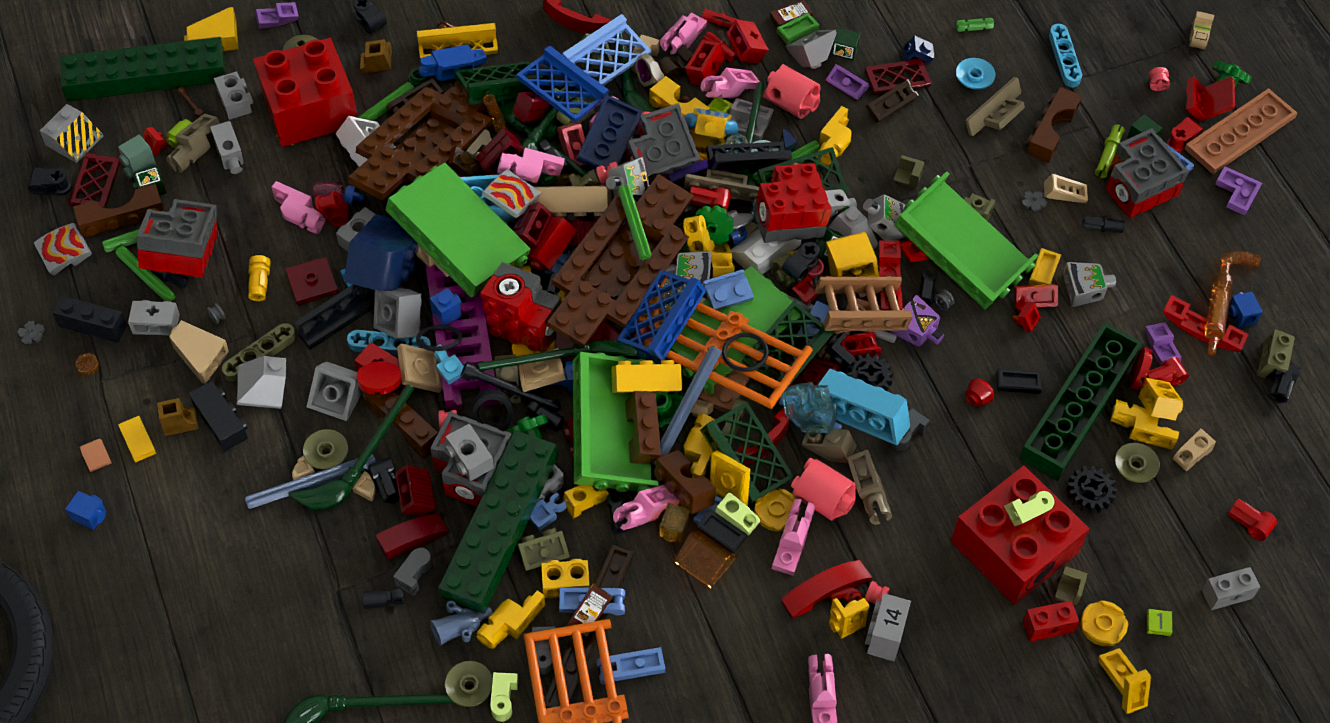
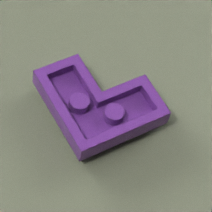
[1215,166,1262,215]

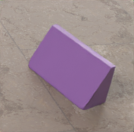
[825,64,870,100]

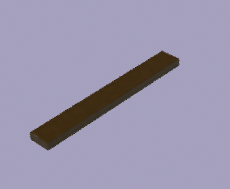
[544,544,634,709]

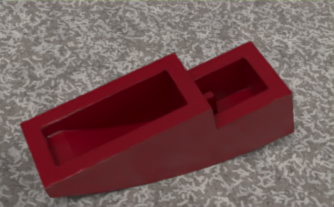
[375,513,449,561]

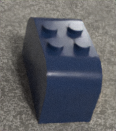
[344,214,418,291]

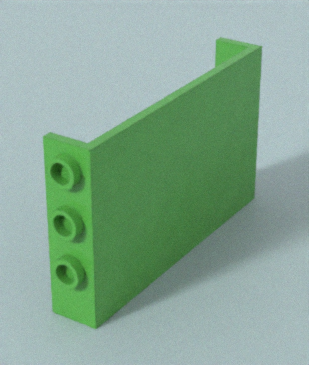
[385,163,531,298]
[894,171,1038,310]
[668,266,802,397]
[573,352,658,493]

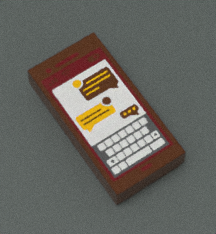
[770,0,813,27]
[567,584,613,636]

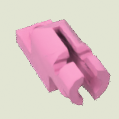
[660,13,707,54]
[700,68,760,99]
[497,148,565,183]
[272,181,326,235]
[613,485,680,530]
[772,499,815,576]
[808,654,837,723]

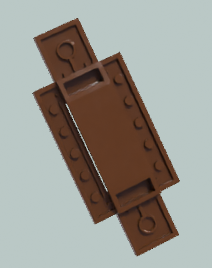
[348,77,493,200]
[546,174,694,348]

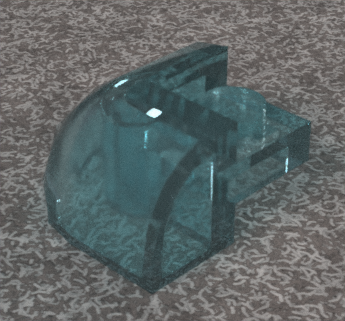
[782,382,837,433]

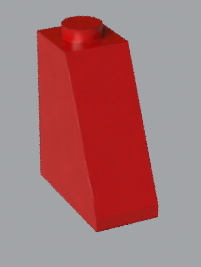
[528,217,577,271]

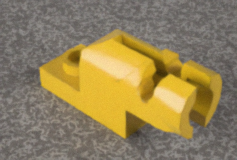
[816,106,851,167]
[1110,400,1179,450]
[683,414,715,478]
[476,591,545,649]

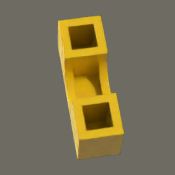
[649,76,710,132]

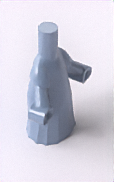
[430,601,493,646]

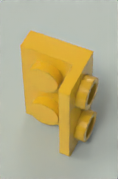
[829,598,869,638]

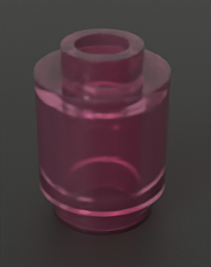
[312,180,344,198]

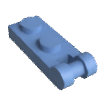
[559,588,625,615]
[596,647,665,685]

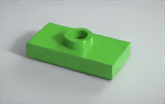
[776,13,819,45]

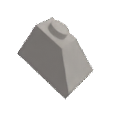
[786,30,837,69]
[828,205,878,249]
[237,356,286,409]

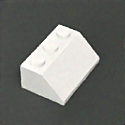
[336,116,395,167]
[730,228,801,275]

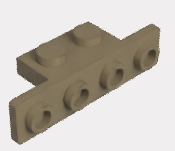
[966,77,1025,136]
[683,169,759,203]

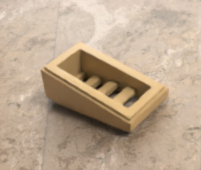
[1044,174,1088,203]

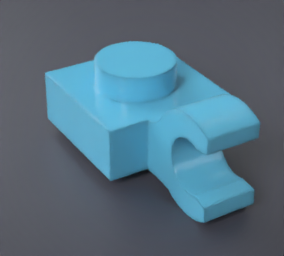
[434,344,464,385]

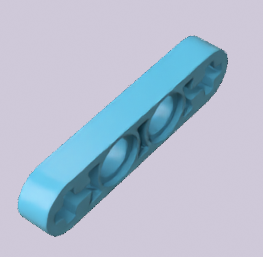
[1049,24,1082,88]
[347,330,431,356]

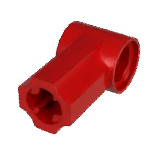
[690,186,731,211]
[1142,357,1189,386]
[1227,499,1277,541]

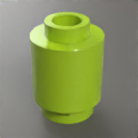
[166,119,192,148]

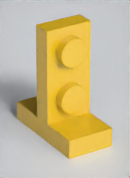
[1099,648,1151,714]

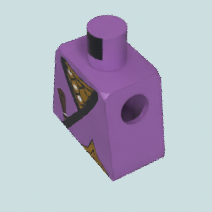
[889,295,944,346]

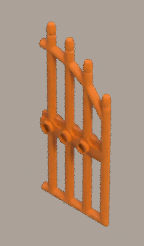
[638,278,813,409]
[523,619,629,723]

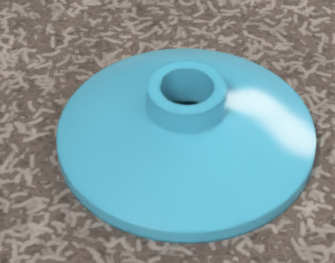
[956,58,995,90]

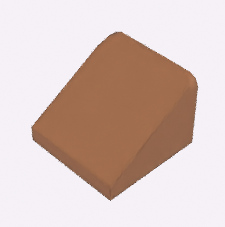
[80,439,112,472]

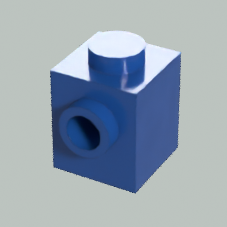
[430,288,462,325]
[1227,292,1263,328]
[65,491,106,530]

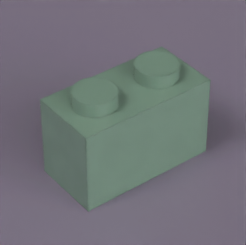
[118,134,157,181]

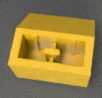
[826,231,879,277]

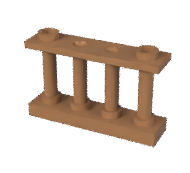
[815,276,913,331]

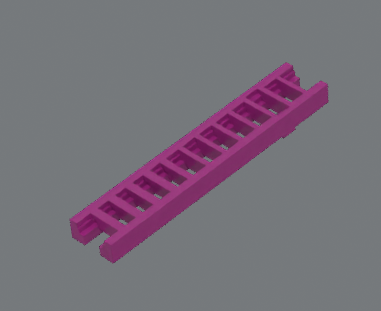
[425,169,499,412]

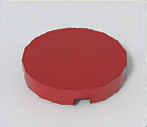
[1128,347,1153,390]
[357,361,401,395]

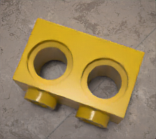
[1138,378,1183,421]
[541,559,590,598]

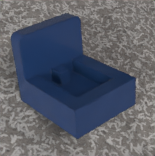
[903,36,934,63]

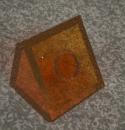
[675,530,739,588]

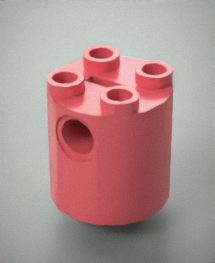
[763,64,821,119]
[791,458,856,521]

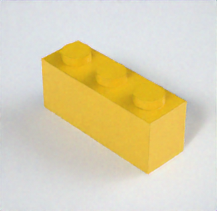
[611,360,682,393]

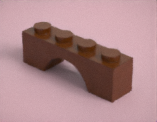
[1026,87,1082,163]
[73,184,164,238]
[362,391,438,459]

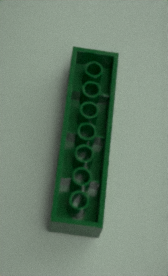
[60,37,226,102]
[1019,322,1143,481]
[438,430,559,614]

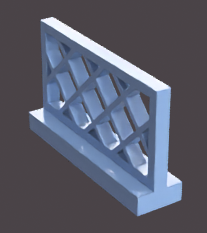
[562,14,651,86]

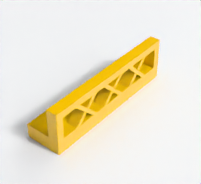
[417,23,498,59]

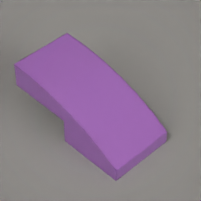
[255,2,299,29]
[1145,322,1182,366]

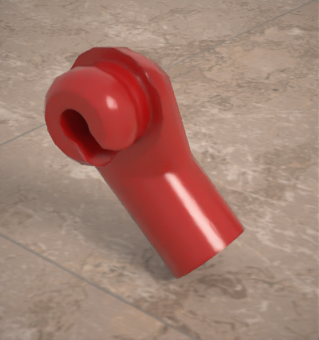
[829,586,863,603]

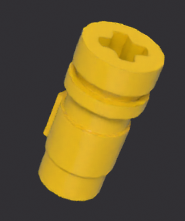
[248,255,271,301]

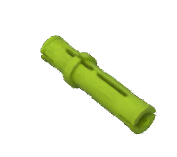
[1095,125,1125,178]

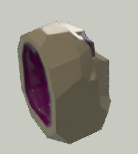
[635,53,664,87]

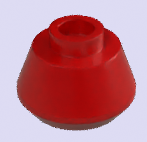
[965,379,994,407]

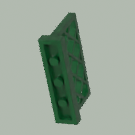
[454,61,546,105]
[757,147,850,194]
[742,300,835,393]
[700,402,794,505]

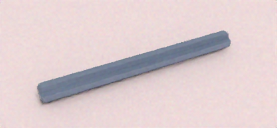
[652,346,722,465]
[245,454,376,509]

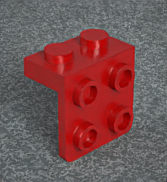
[1185,77,1235,122]

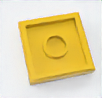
[710,450,750,506]

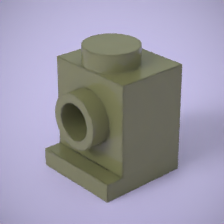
[964,193,996,221]
[770,253,798,289]

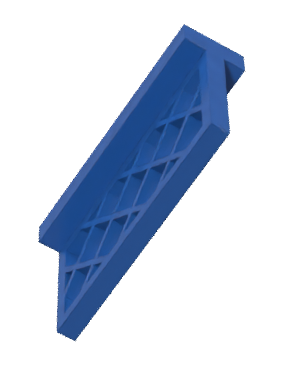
[516,46,609,123]
[617,270,706,361]

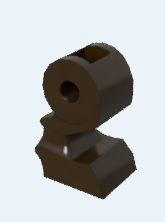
[658,44,693,80]

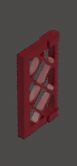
[865,59,931,95]
[68,153,121,208]

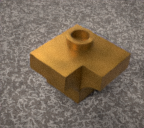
[360,39,392,74]
[157,398,199,436]

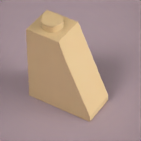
[169,320,229,384]

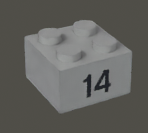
[865,593,911,661]

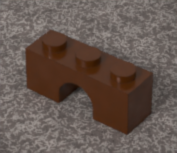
[625,391,661,464]
[654,450,716,514]

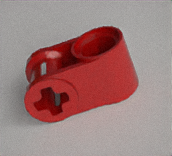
[1166,117,1204,153]
[315,191,349,227]
[841,331,882,360]

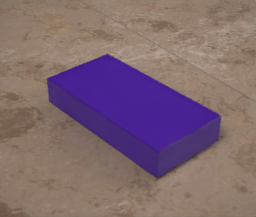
[668,159,710,183]

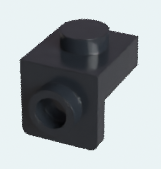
[825,332,856,367]

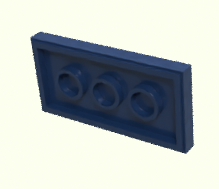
[576,94,643,169]

